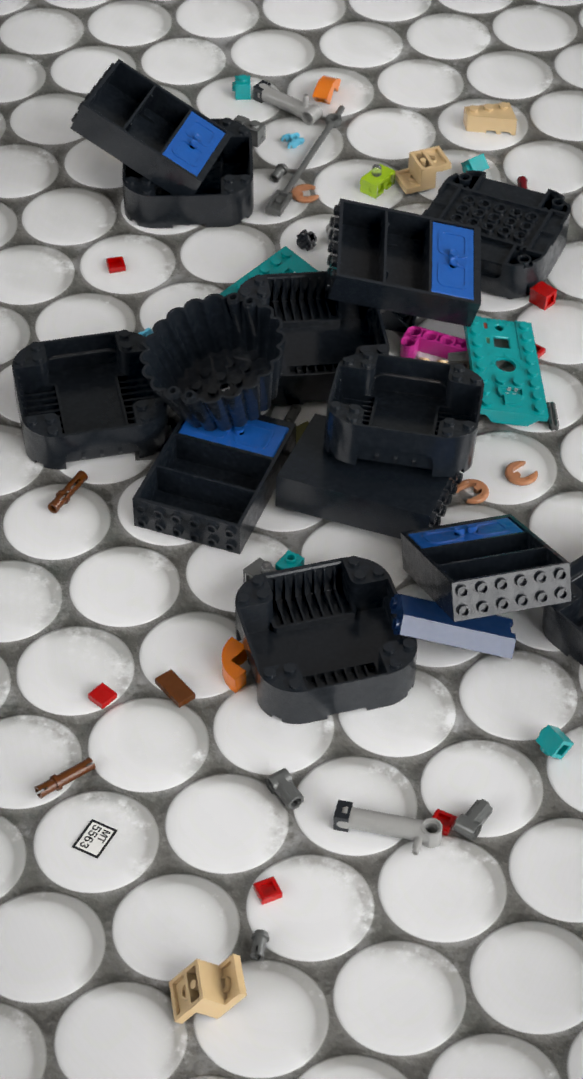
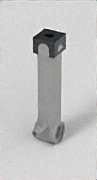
[253,80,323,125]
[333,800,443,855]

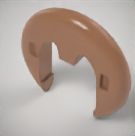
[291,184,319,203]
[505,461,538,486]
[456,479,489,504]

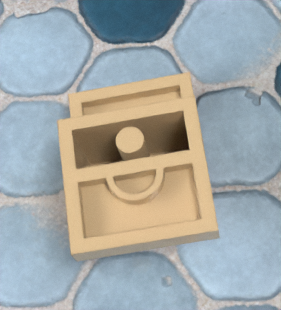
[395,146,452,195]
[169,954,247,1024]

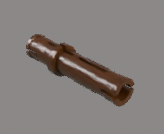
[48,471,88,513]
[34,757,95,799]

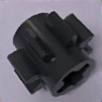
[296,229,317,251]

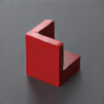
[529,281,557,311]

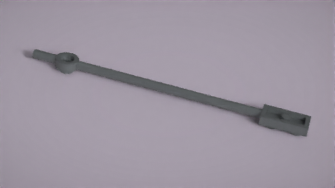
[265,105,345,217]

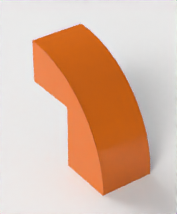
[312,75,341,104]
[222,637,247,693]

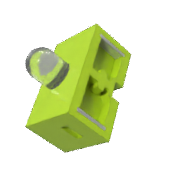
[360,164,395,199]

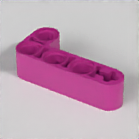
[400,326,467,359]

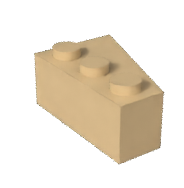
[463,102,517,135]

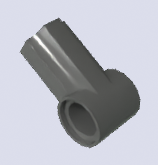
[265,768,304,810]
[453,799,493,841]

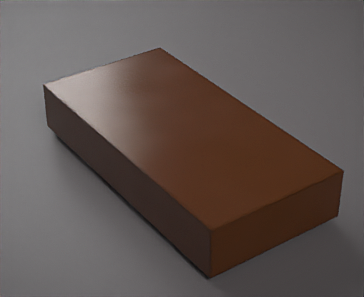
[155,669,195,708]

